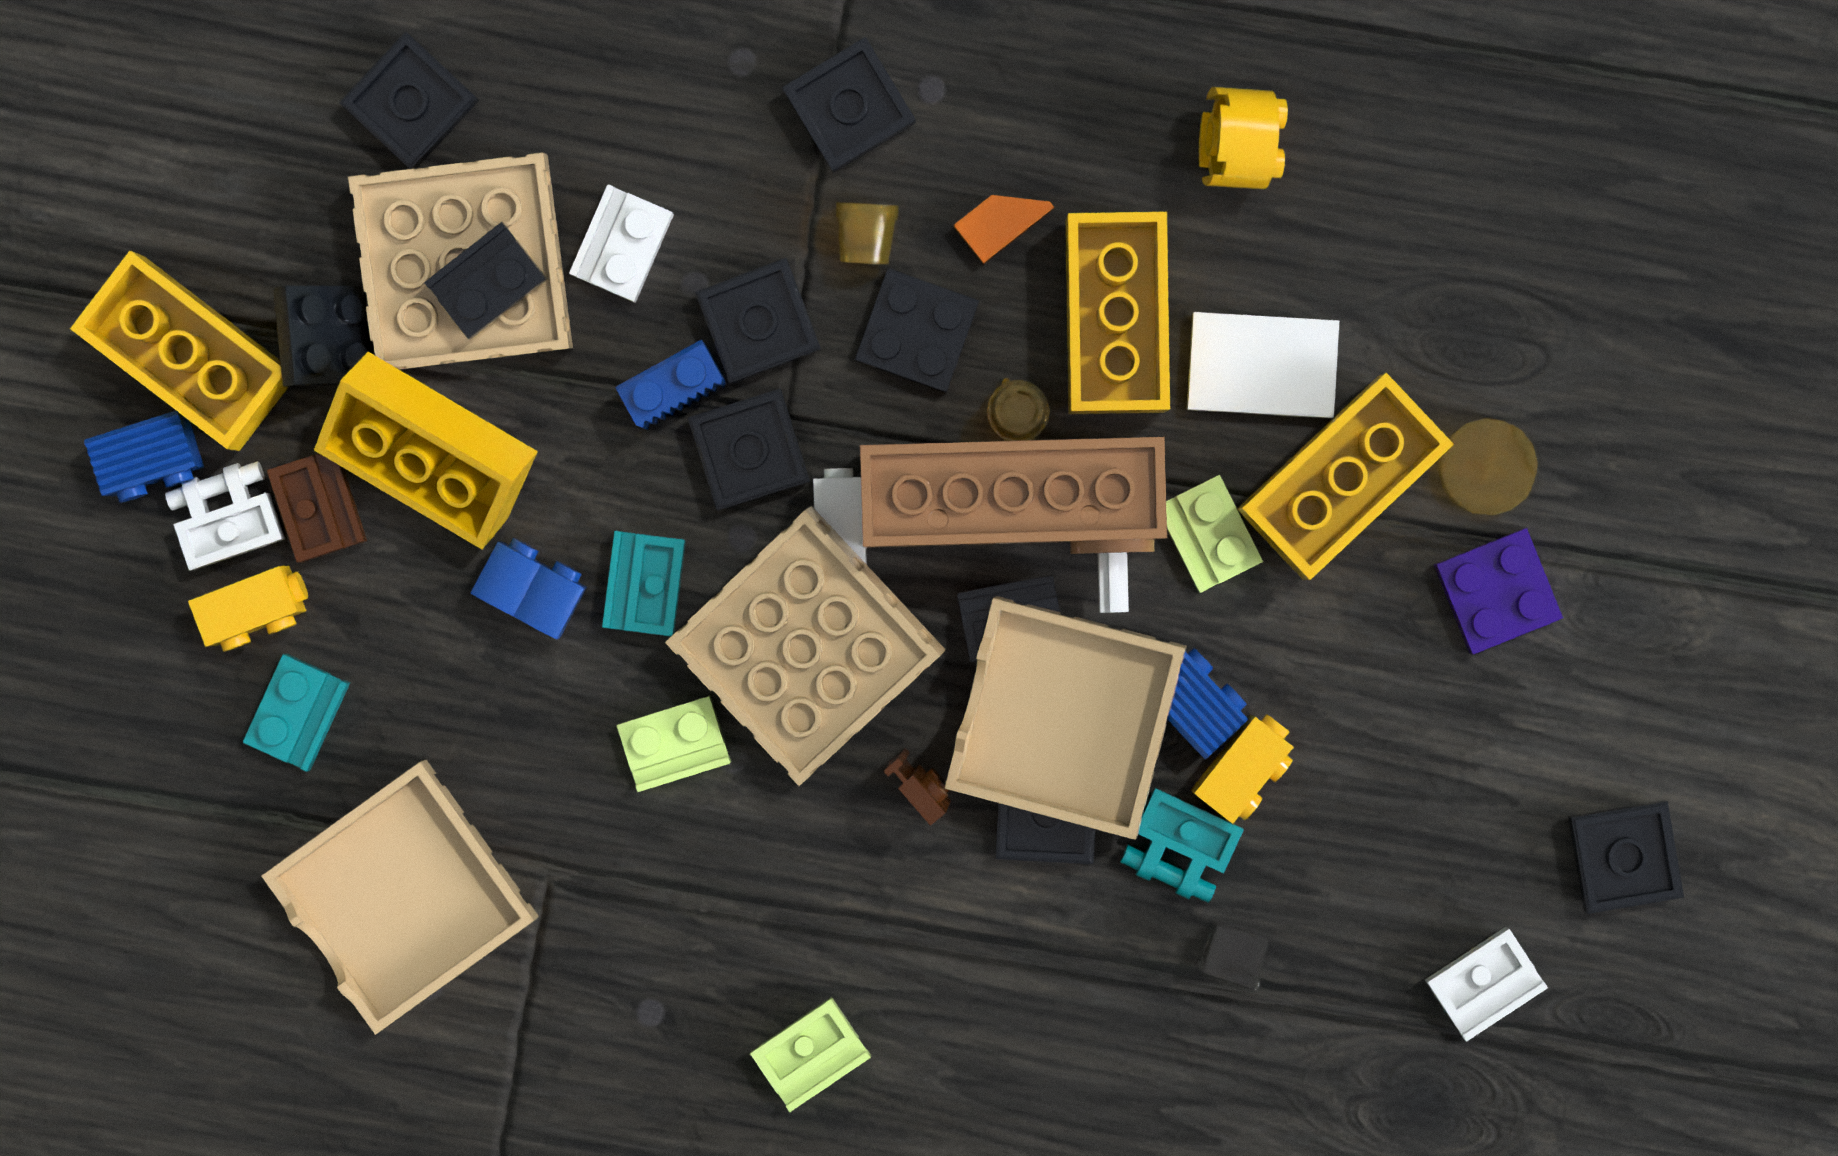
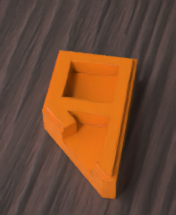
[953,195,1054,265]

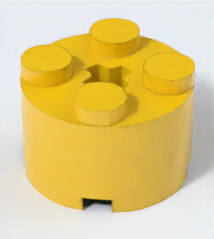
[1199,87,1288,189]

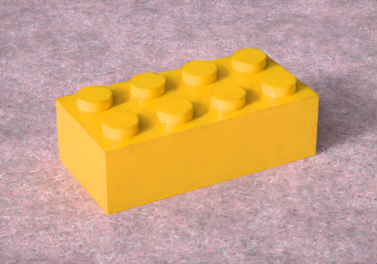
[1065,212,1170,414]
[70,251,288,451]
[314,352,538,550]
[1237,373,1454,580]

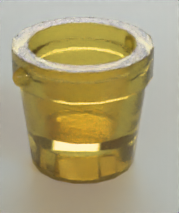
[836,202,899,264]
[986,378,1050,441]

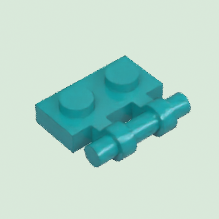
[1120,787,1244,903]

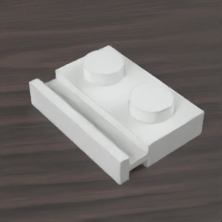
[569,184,674,303]
[1425,927,1548,1042]

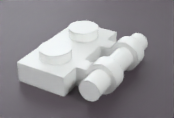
[165,461,285,570]

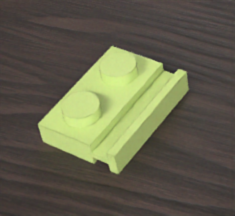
[1166,475,1263,593]
[617,695,731,792]
[750,997,871,1112]

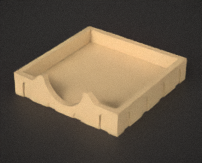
[348,153,573,370]
[665,506,946,786]
[945,596,1187,840]
[261,760,539,1035]

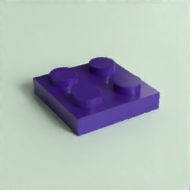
[1433,528,1563,655]

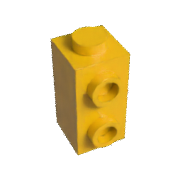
[188,566,308,652]
[1191,714,1294,824]

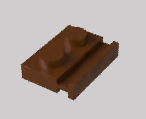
[267,454,367,563]
[884,747,951,826]

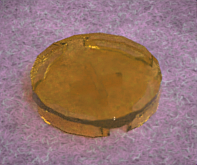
[1438,418,1538,516]

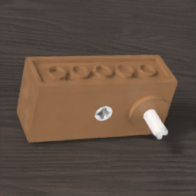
[860,437,1167,613]

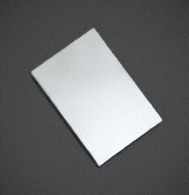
[1187,312,1340,419]

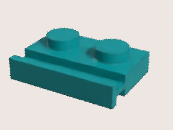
[602,531,686,636]
[243,654,350,772]

